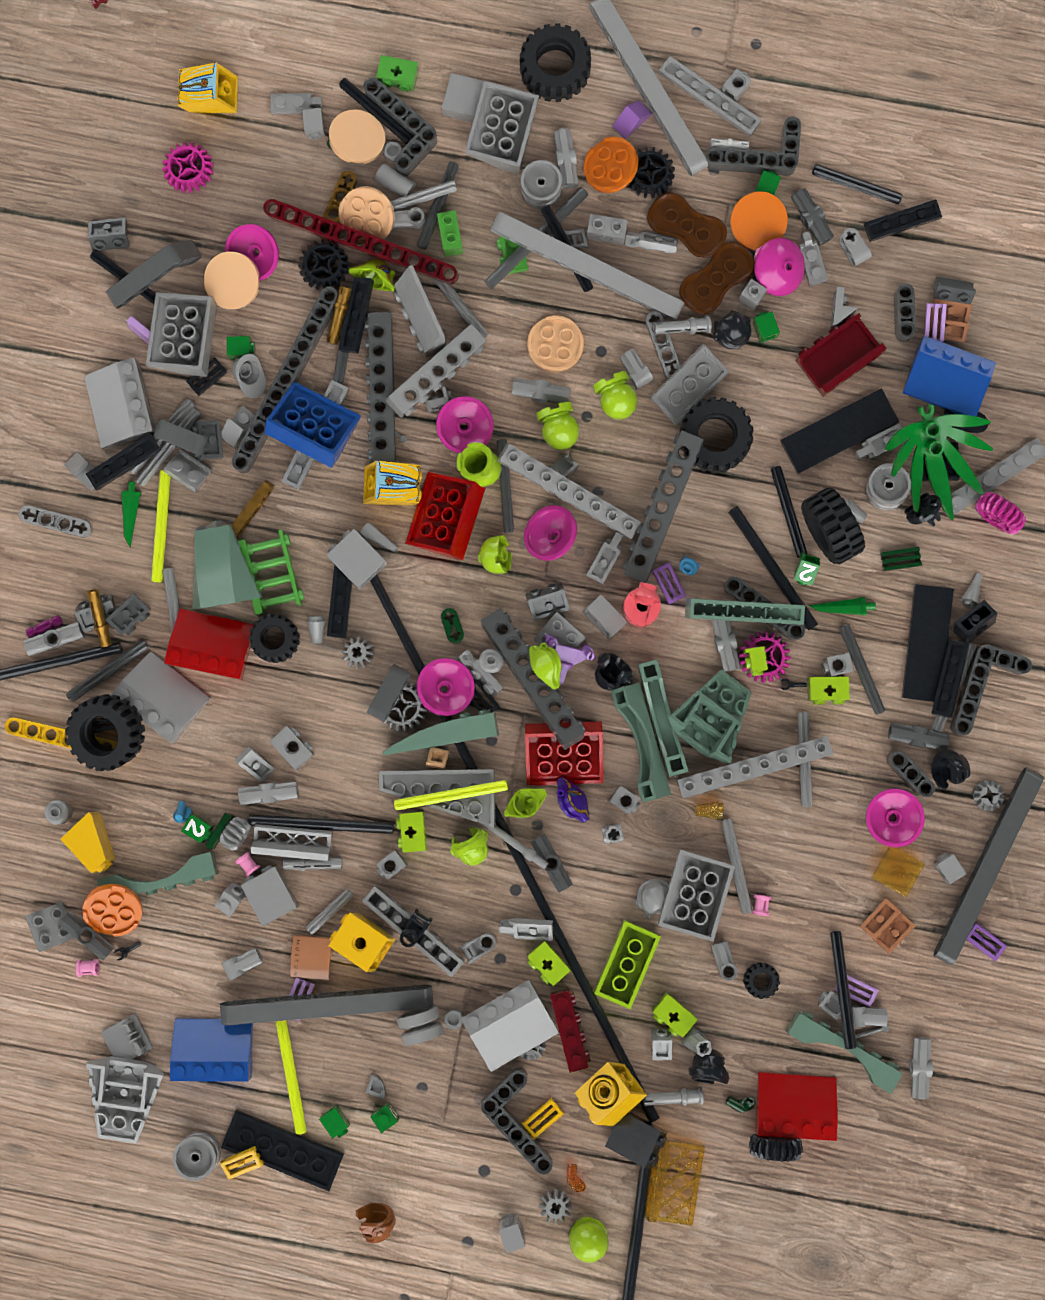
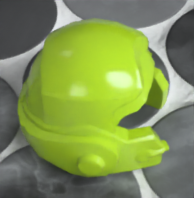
[450,827,489,866]

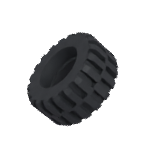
[520,23,591,102]
[679,397,754,473]
[801,488,865,565]
[65,694,145,772]

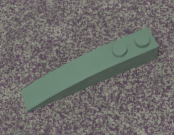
[685,598,805,625]
[383,709,499,755]

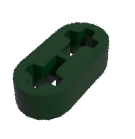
[441,608,464,644]

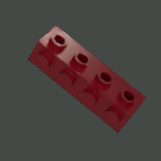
[550,988,591,1073]

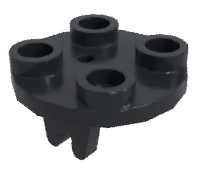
[904,493,942,526]

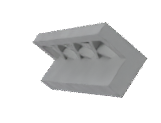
[251,824,332,861]

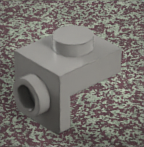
[215,882,246,917]
[818,990,841,1021]

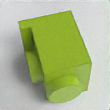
[743,646,768,676]

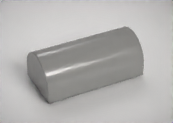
[375,163,417,197]

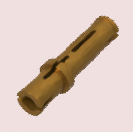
[326,286,352,345]
[86,589,112,647]

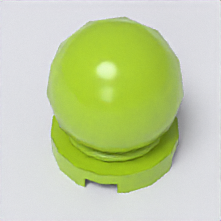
[593,371,638,420]
[536,402,579,450]
[456,442,502,487]
[569,1216,609,1263]

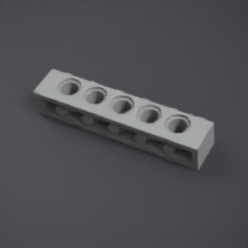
[386,324,486,418]
[362,885,465,978]

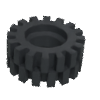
[743,962,780,999]

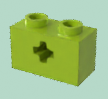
[807,677,850,705]
[396,812,427,853]
[527,940,571,986]
[652,992,698,1037]

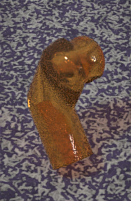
[566,1164,586,1192]

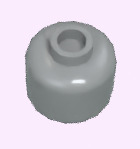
[479,649,504,674]
[44,800,73,825]

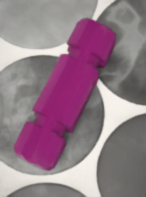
[26,615,63,638]

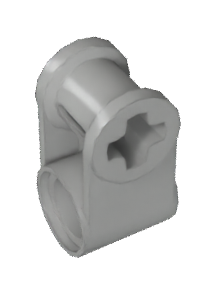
[839,228,872,267]
[458,932,497,964]

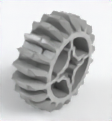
[382,681,427,732]

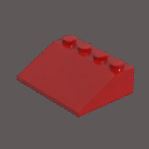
[405,472,486,560]
[164,609,254,680]
[525,721,604,786]
[755,1072,838,1141]

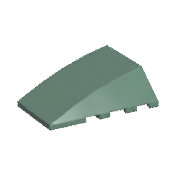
[192,525,262,609]
[668,669,752,764]

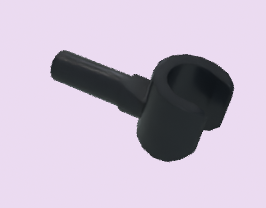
[781,679,807,691]
[113,941,142,961]

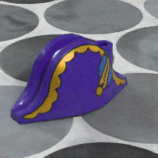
[557,777,589,823]

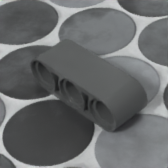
[894,283,916,342]
[153,419,208,456]
[367,664,411,722]
[887,751,935,797]

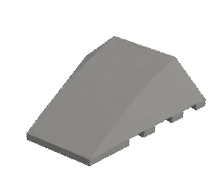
[86,1056,164,1144]

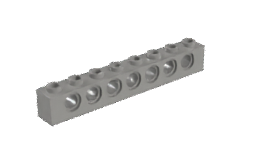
[497,444,641,539]
[677,736,833,798]

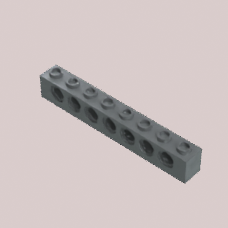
[365,312,396,463]
[623,430,705,583]
[481,609,585,750]

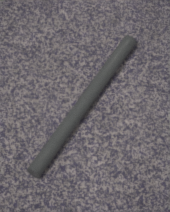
[484,187,588,289]

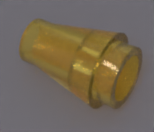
[696,801,724,820]

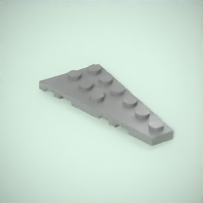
[379,769,495,828]

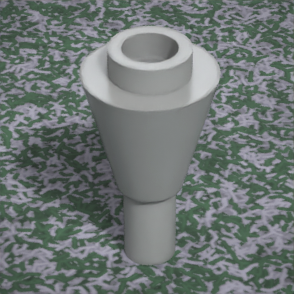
[960,573,983,609]

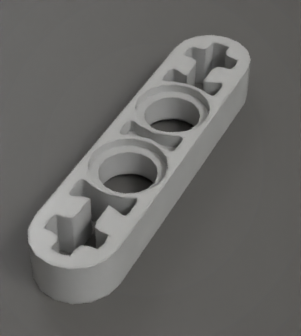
[645,311,681,380]
[19,505,93,538]

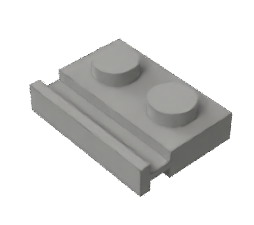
[164,449,212,492]

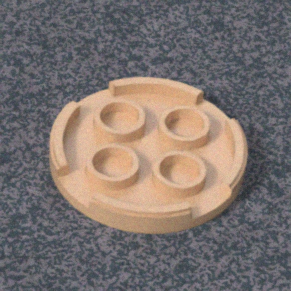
[329,110,385,164]
[338,186,395,244]
[204,252,260,309]
[527,315,584,373]

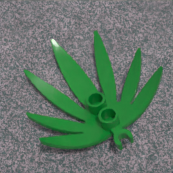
[885,404,993,520]

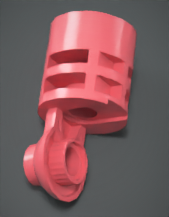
[622,582,661,628]

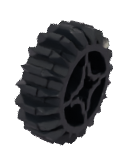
[627,146,675,199]
[298,239,350,290]
[749,1134,803,1162]

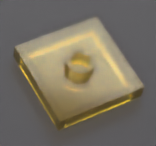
[871,847,925,898]

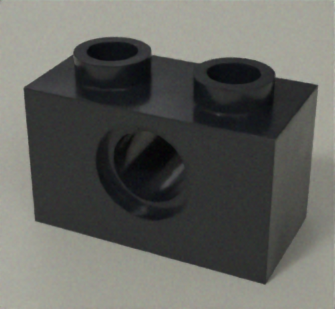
[953,600,998,643]

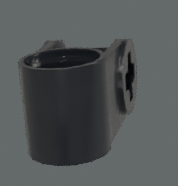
[400,908,433,947]

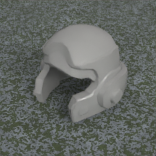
[635,879,669,919]

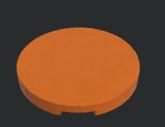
[583,136,638,193]
[730,191,788,250]
[82,884,143,937]

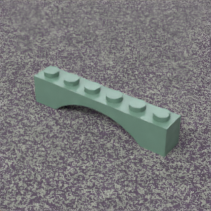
[637,659,688,777]
[611,683,671,803]
[97,851,219,897]
[786,1011,903,1094]

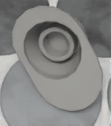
[232,354,266,398]

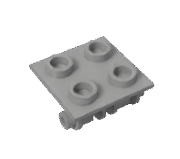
[534,612,586,648]
[25,902,75,952]
[101,1014,153,1059]

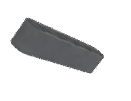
[724,577,805,641]

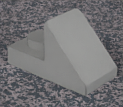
[830,287,858,329]
[221,406,255,448]
[64,451,95,492]
[235,746,275,783]

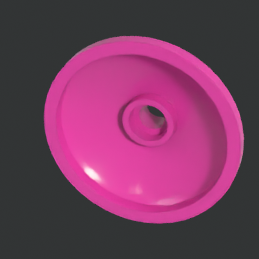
[225,224,279,281]
[755,238,805,296]
[436,396,494,453]
[524,505,577,561]
[417,658,475,716]
[866,789,925,847]

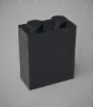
[605,1111,668,1169]

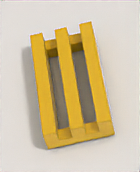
[522,1097,564,1139]
[220,1146,264,1180]

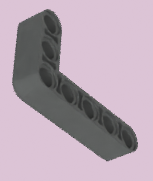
[363,77,437,176]
[705,116,801,176]
[106,240,202,309]
[950,644,1032,736]
[481,1068,553,1175]

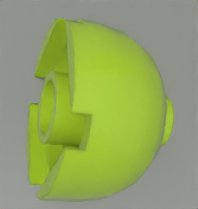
[478,535,512,574]

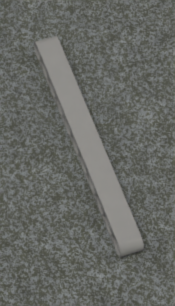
[589,0,708,176]
[490,212,684,321]

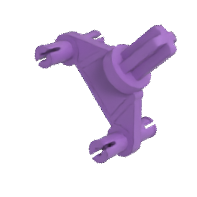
[545,634,595,684]

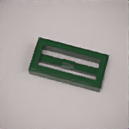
[880,547,922,572]
[206,813,234,850]

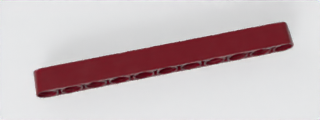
[263,199,459,285]

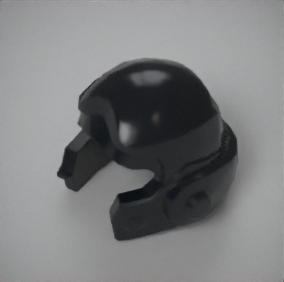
[713,310,752,349]
[594,653,633,691]
[931,750,971,790]
[689,1049,730,1084]

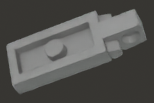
[271,93,323,115]
[625,231,678,253]
[799,232,828,287]
[854,423,905,460]
[586,532,623,585]
[458,650,502,697]
[499,918,553,941]

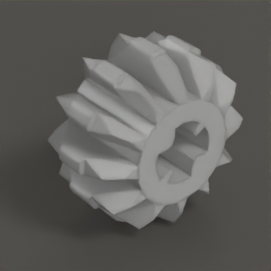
[341,636,374,669]
[220,817,251,851]
[539,1189,572,1224]

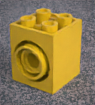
[328,912,396,972]
[575,1062,647,1126]

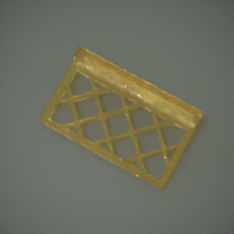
[645,1141,705,1226]

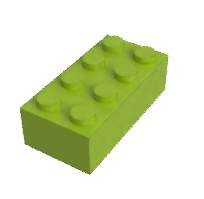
[594,919,661,1010]

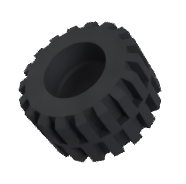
[249,614,300,663]

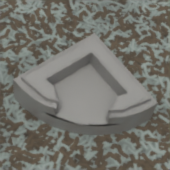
[365,1073,385,1099]

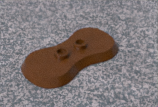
[647,192,727,258]
[679,241,755,315]

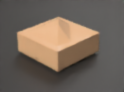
[426,747,449,770]

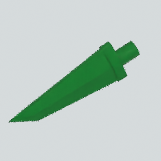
[121,482,141,548]
[808,597,876,616]

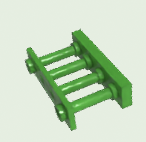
[238,530,304,617]

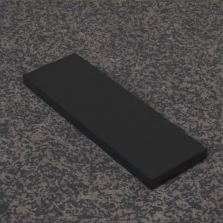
[780,388,900,474]
[901,584,954,702]
[221,1110,344,1191]

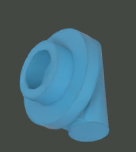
[679,555,701,575]
[173,801,192,823]

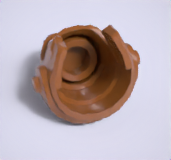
[356,1202,396,1243]

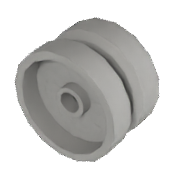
[520,160,562,209]
[865,463,911,511]
[396,1006,444,1046]
[173,1131,221,1181]

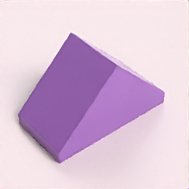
[612,100,652,139]

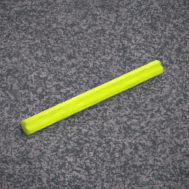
[151,470,171,583]
[394,780,508,810]
[275,1020,307,1134]

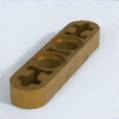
[320,171,357,241]
[231,480,275,539]

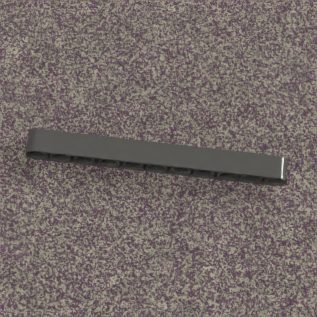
[232,287,338,474]
[933,767,1044,965]
[220,984,434,1025]

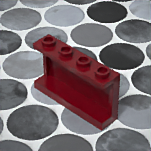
[796,313,887,397]

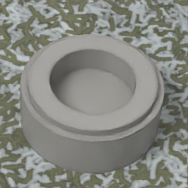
[383,142,402,162]
[444,1009,463,1029]

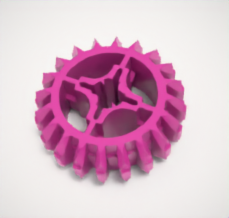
[162,142,214,193]
[975,492,1026,534]
[738,631,791,683]

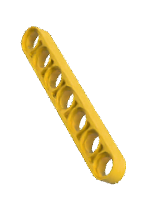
[5,718,118,749]

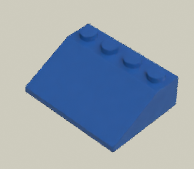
[903,336,996,416]
[264,381,361,468]
[170,1018,253,1082]

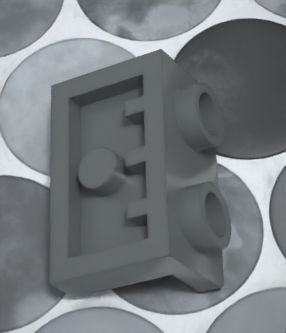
[88,217,130,251]
[933,276,976,305]
[191,421,223,462]
[525,583,570,621]
[106,593,151,636]
[74,594,116,633]

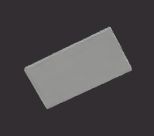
[650,344,729,425]

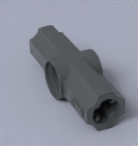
[791,188,834,246]
[888,723,949,751]
[530,833,573,893]
[58,911,114,961]

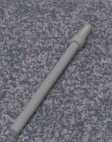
[480,823,549,869]

